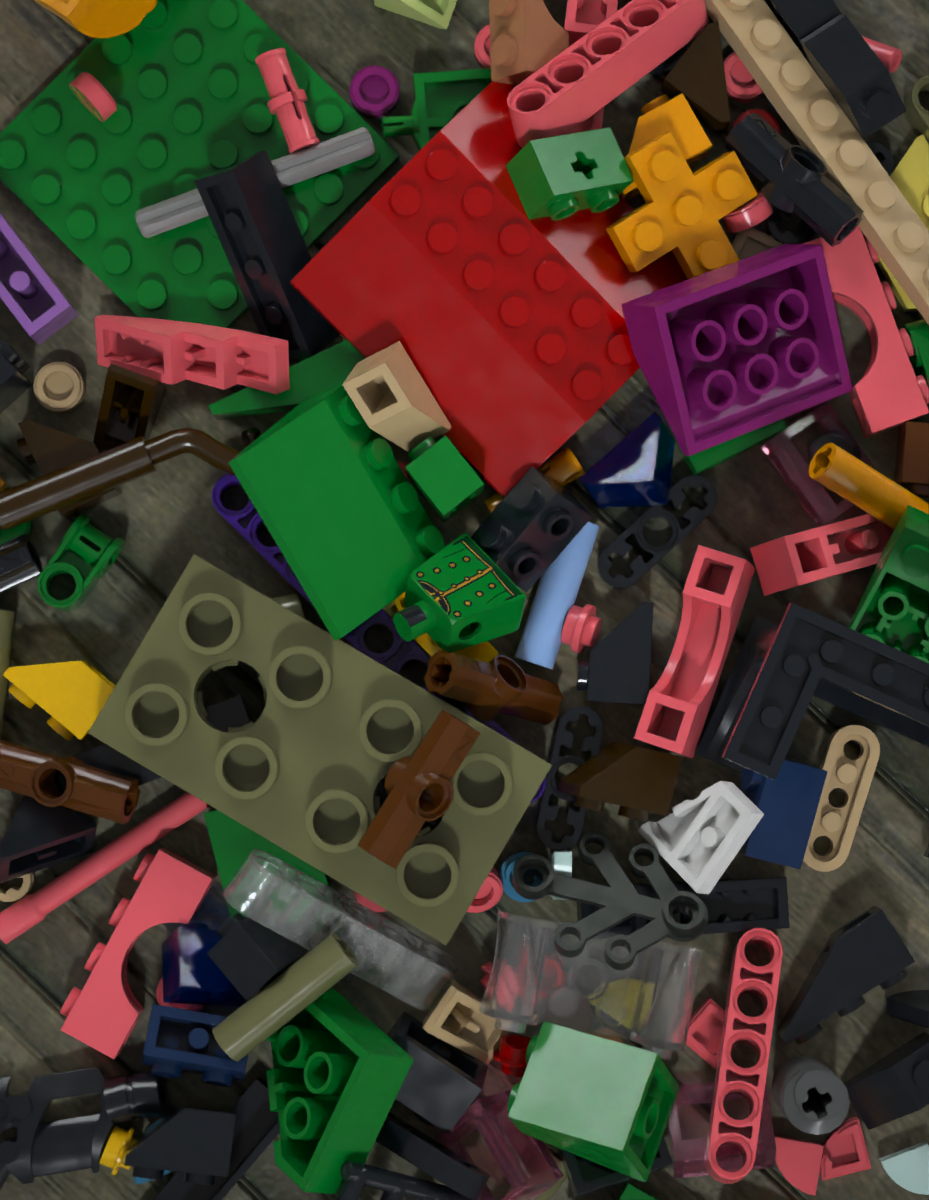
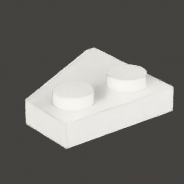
[638,781,764,894]

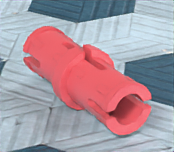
[255,48,320,154]

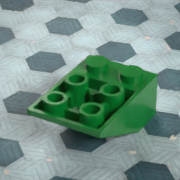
[848,505,929,663]

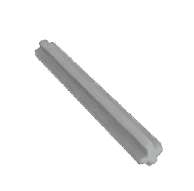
[135,127,375,238]

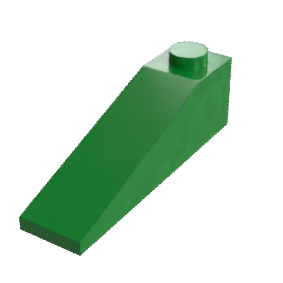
[208,340,365,420]

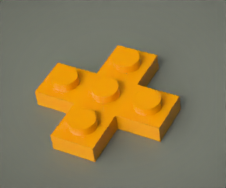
[606,132,758,279]

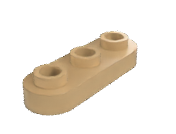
[803,725,880,872]

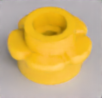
[99,1125,138,1175]

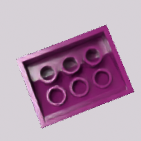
[621,243,853,456]

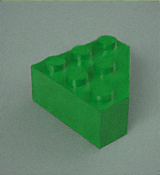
[265,987,414,1194]

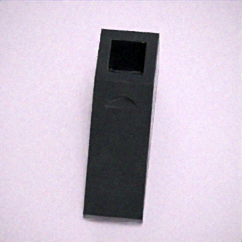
[776,906,915,1044]

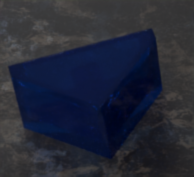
[579,412,675,508]

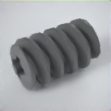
[772,1056,850,1135]

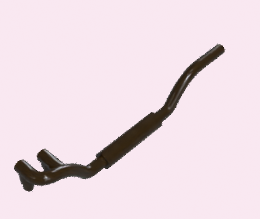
[0,427,261,531]

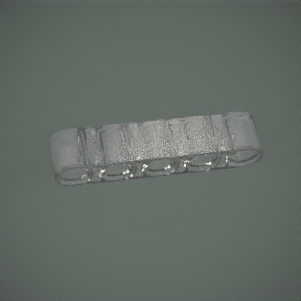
[223,849,459,1011]

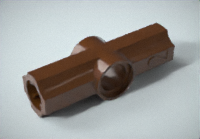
[424,650,563,725]
[358,709,480,869]
[0,740,140,824]

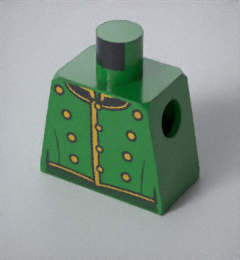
[393,533,526,653]

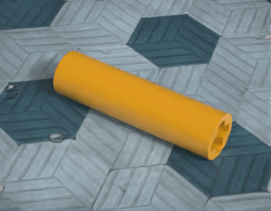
[808,442,929,530]

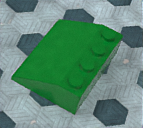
[228,382,446,641]

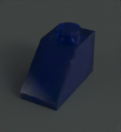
[162,923,251,1007]

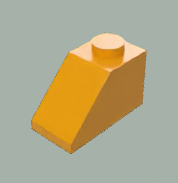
[620,93,712,201]

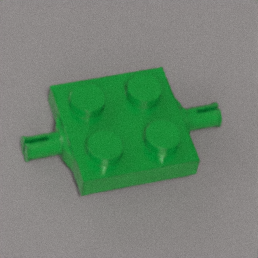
[381,68,492,151]

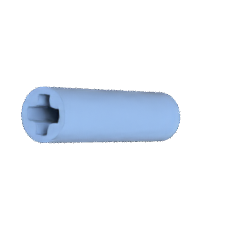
[515,522,600,670]

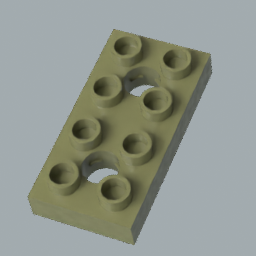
[88,554,552,946]

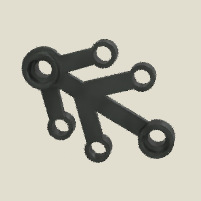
[512,831,708,970]

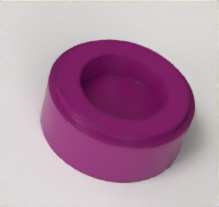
[350,65,400,119]

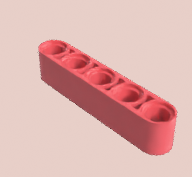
[507,0,709,148]
[704,928,783,1184]

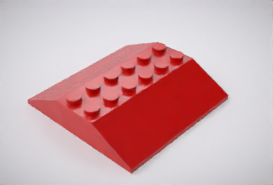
[289,81,688,499]

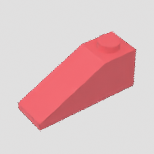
[750,514,894,596]

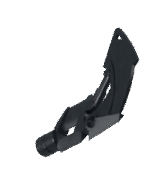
[0,1066,168,1190]

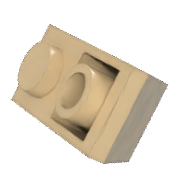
[342,341,452,451]

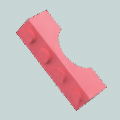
[804,226,929,438]
[634,545,756,759]
[60,847,217,1059]

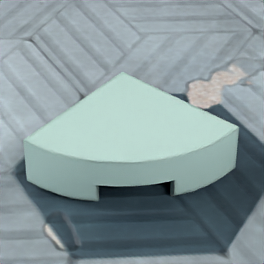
[550,849,572,900]
[878,1141,929,1195]

